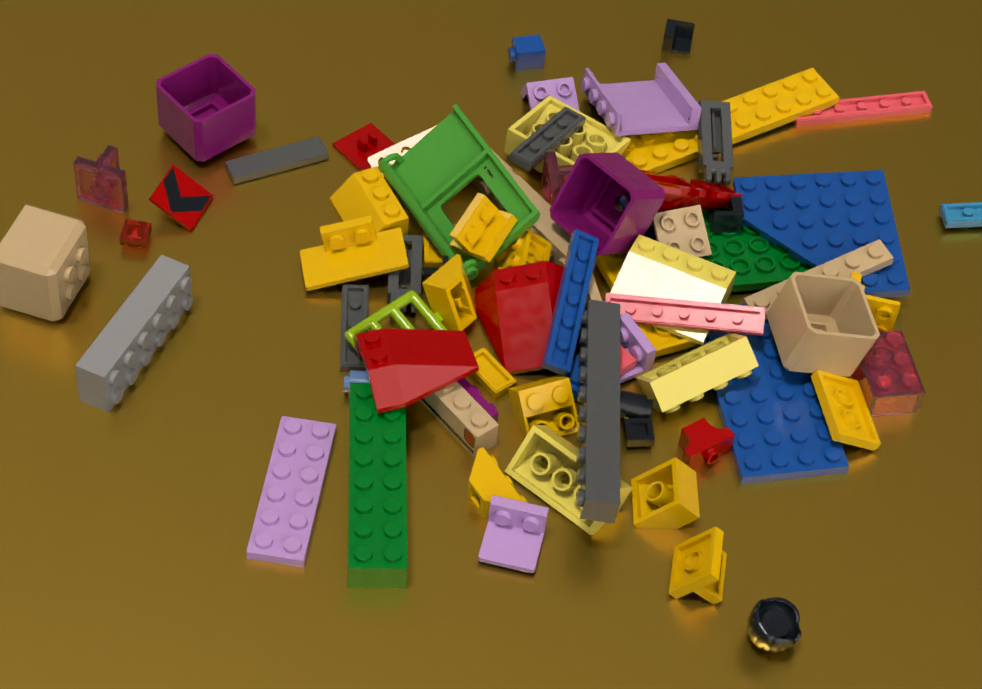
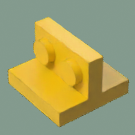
[449,193,518,263]
[669,526,727,605]

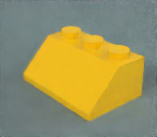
[330,166,409,235]

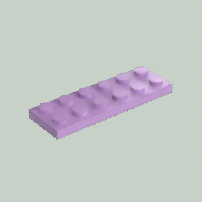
[246,416,337,568]

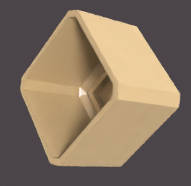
[0,204,91,322]
[766,272,880,377]

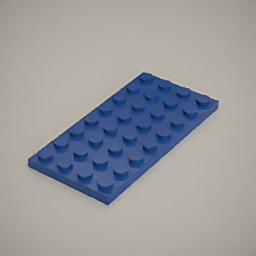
[699,304,849,484]

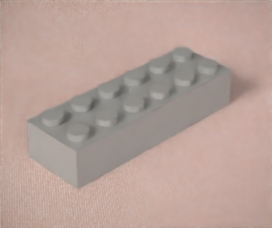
[75,254,193,412]

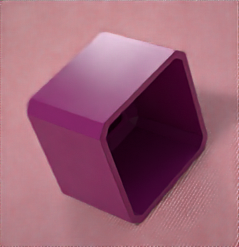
[156,54,256,162]
[549,153,665,256]

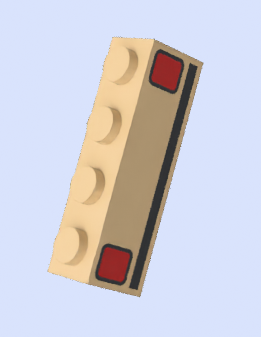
[420,382,499,458]

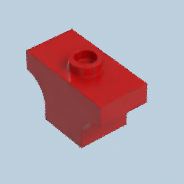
[678,418,735,470]

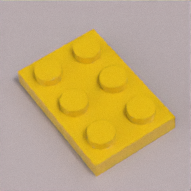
[811,370,881,451]

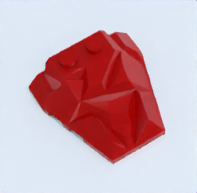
[625,169,742,213]

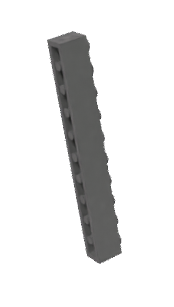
[575,299,620,523]

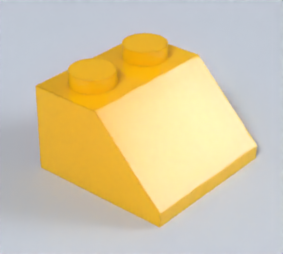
[631,457,700,529]

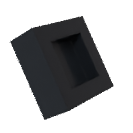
[623,418,655,447]

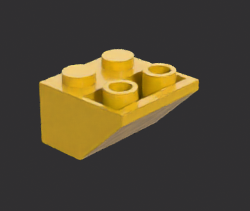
[422,254,477,331]
[508,375,580,437]

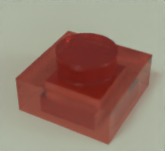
[119,219,152,249]

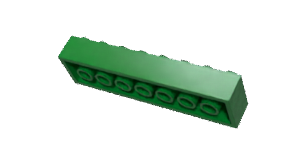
[347,383,408,588]

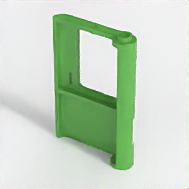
[378,104,540,281]

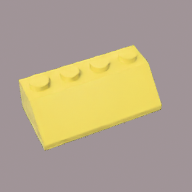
[635,333,759,414]
[504,425,633,535]

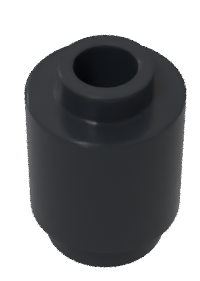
[620,390,653,418]

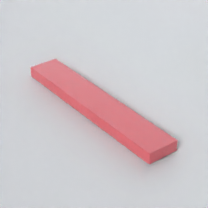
[793,91,933,127]
[605,293,766,336]

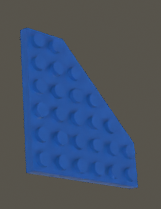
[733,170,910,298]

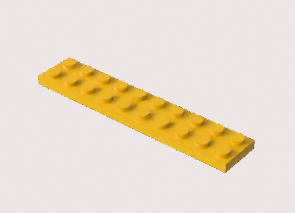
[621,67,840,174]

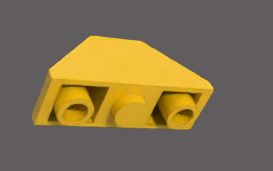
[467,447,528,518]

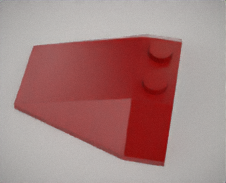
[475,261,564,375]
[353,328,479,413]

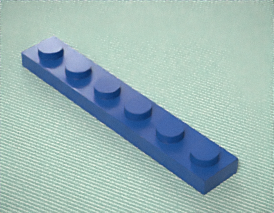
[541,229,599,377]

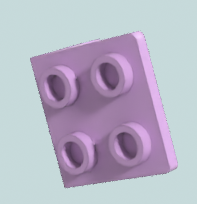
[521,77,579,111]
[620,313,656,383]
[478,495,549,573]

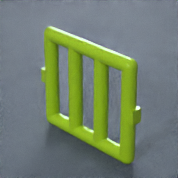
[344,290,447,367]

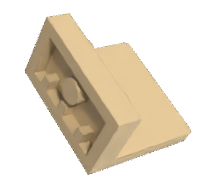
[647,205,712,258]

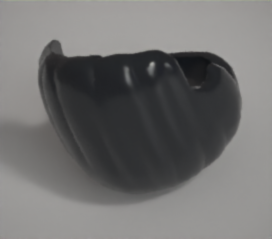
[747,597,802,653]

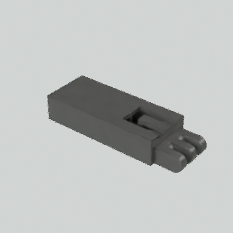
[697,100,733,185]
[387,235,423,313]

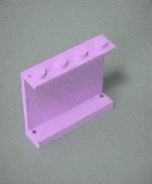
[581,63,701,136]

